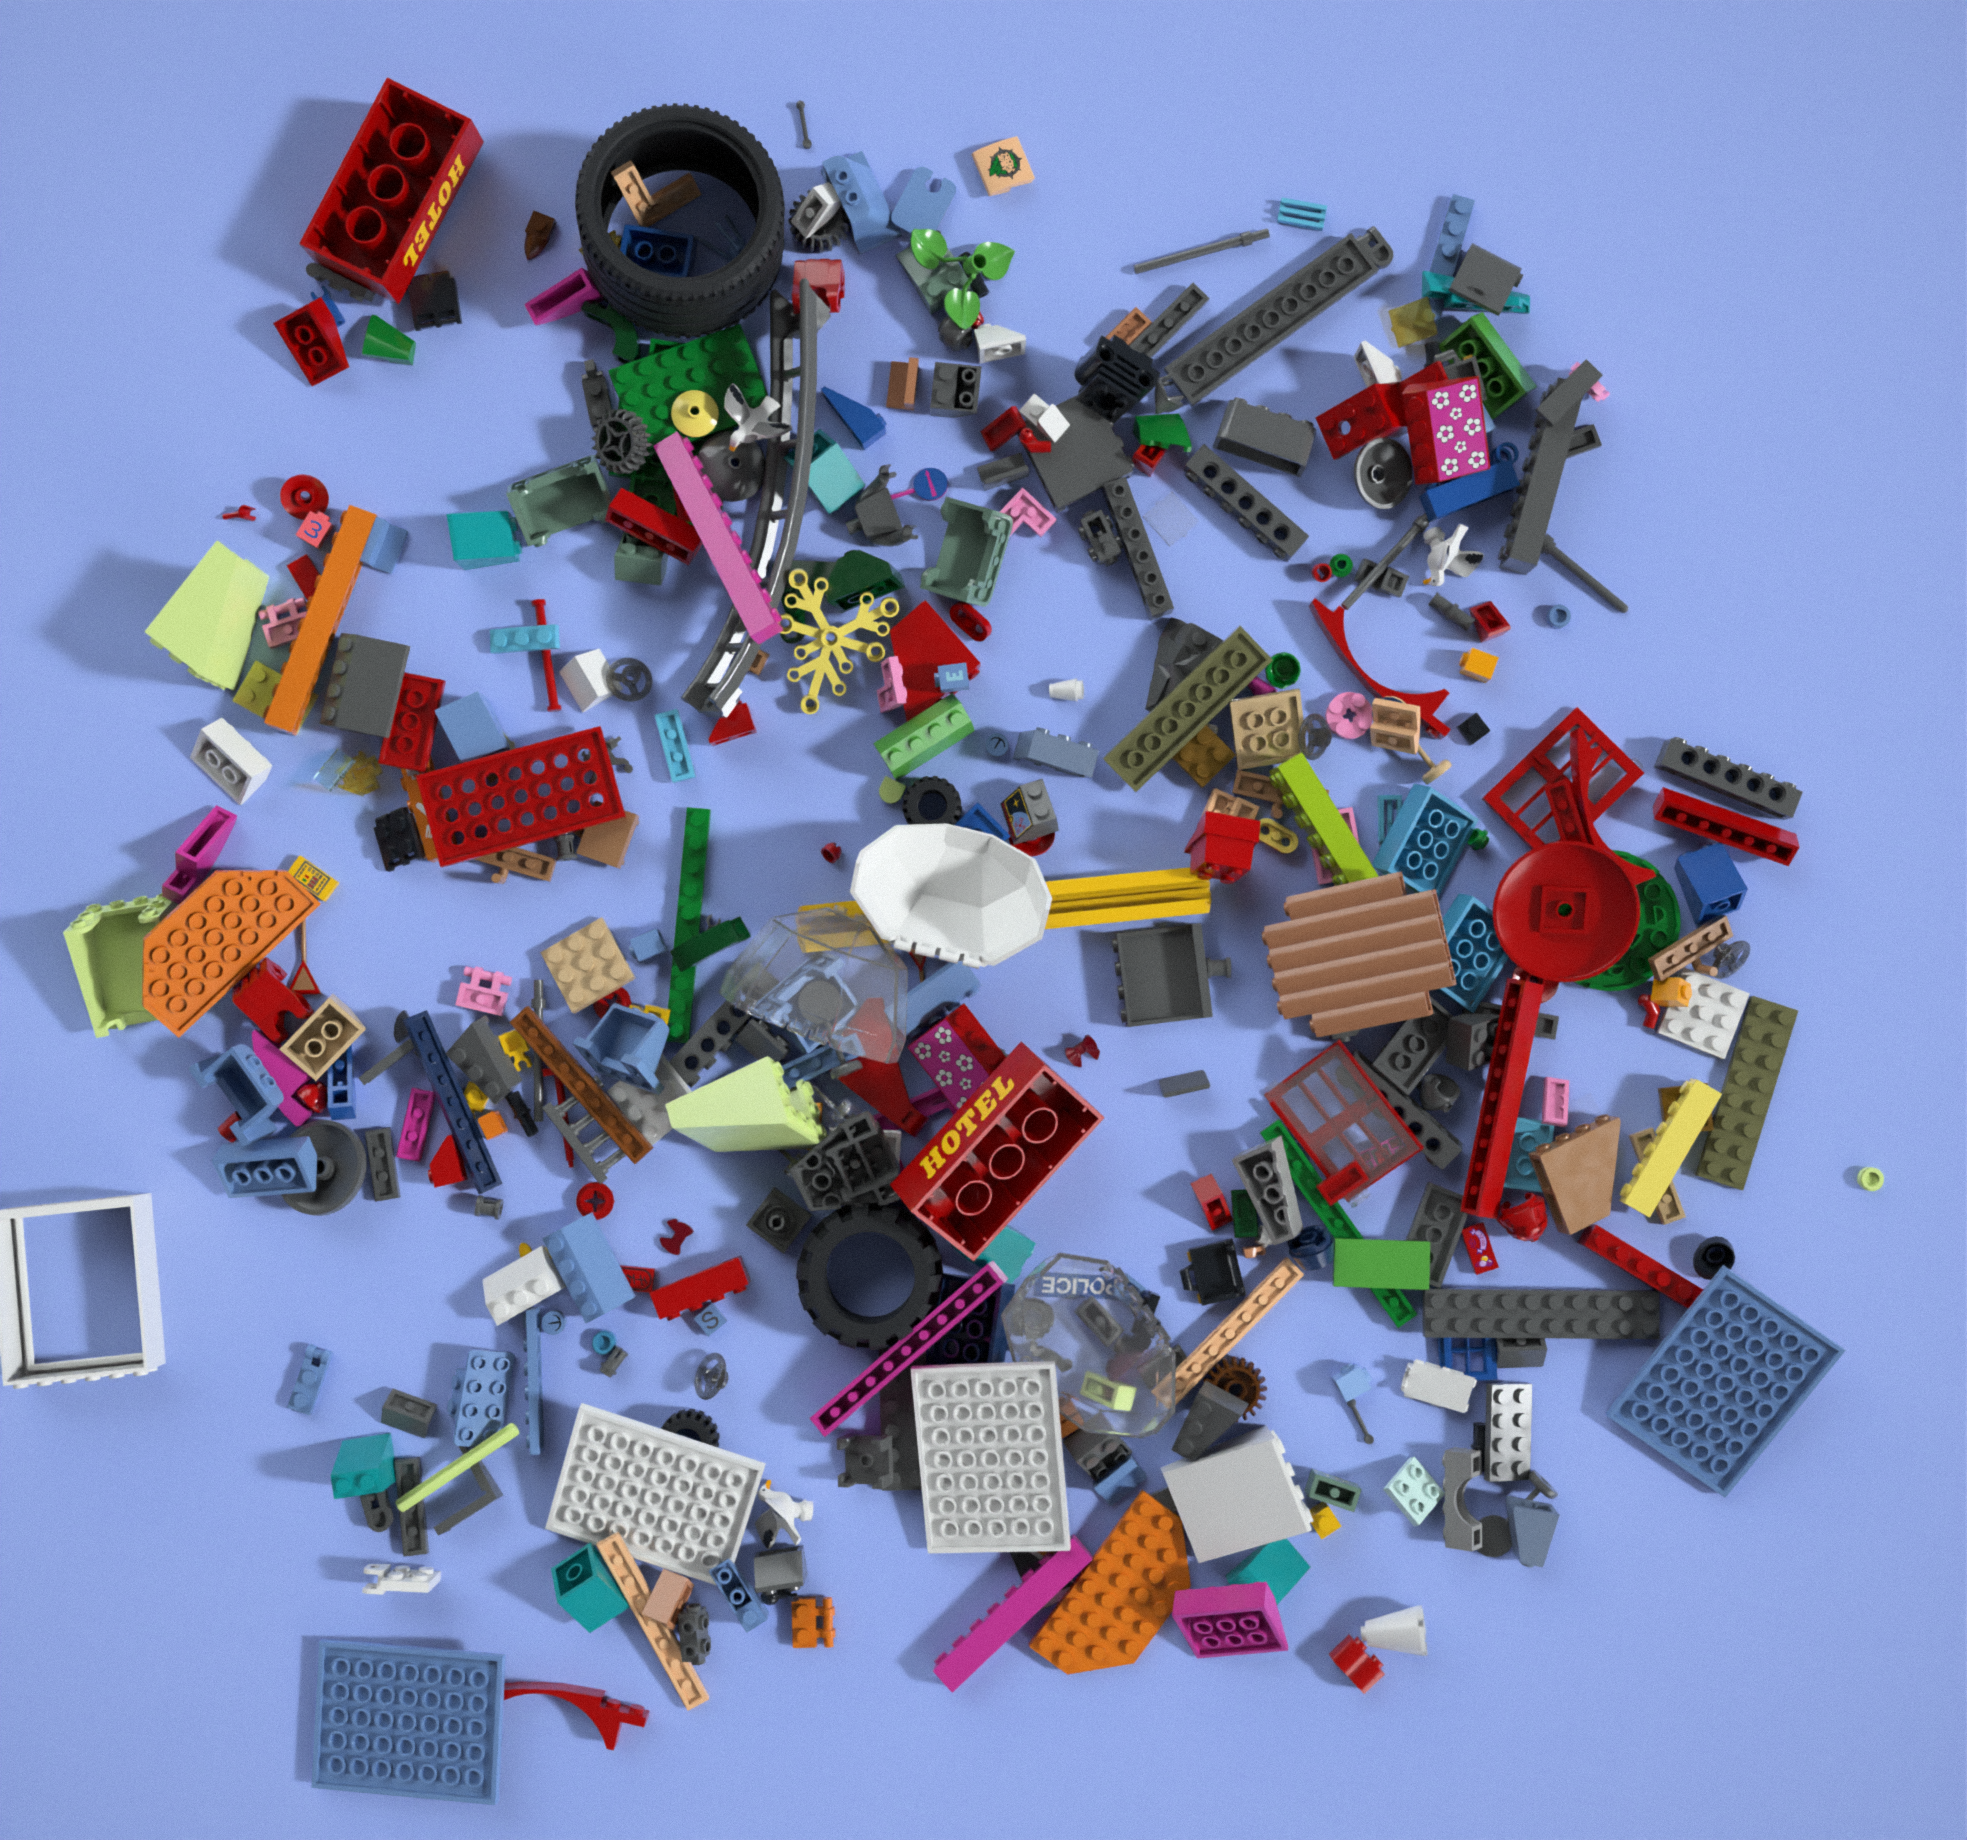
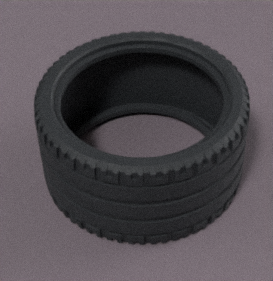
[575,103,785,338]

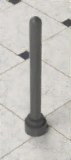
[1541,533,1628,613]

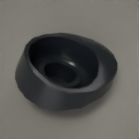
[1693,1236,1735,1280]

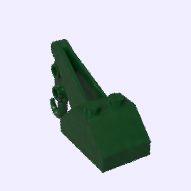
[772,550,905,644]

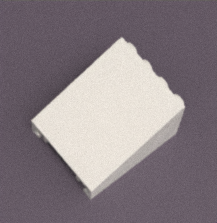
[1161,1425,1313,1563]

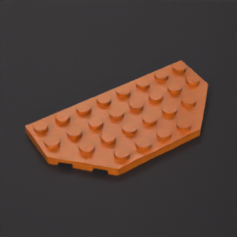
[142,870,321,1038]
[1028,1489,1191,1675]

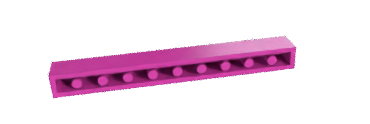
[653,432,783,644]
[810,1261,1008,1437]

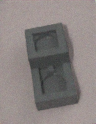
[1353,558,1409,598]

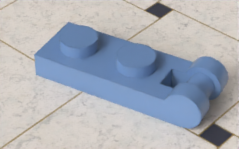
[287,1344,333,1415]

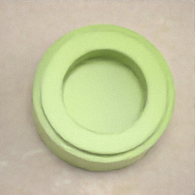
[1857,1167,1884,1191]

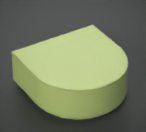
[879,776,907,804]

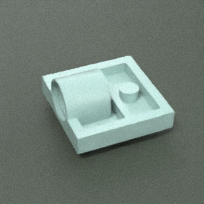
[1383,1456,1445,1526]

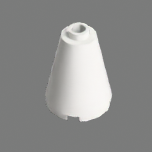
[1361,1605,1428,1656]

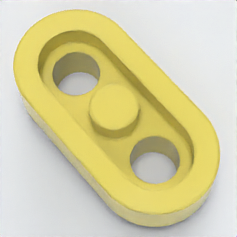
[1259,818,1298,854]

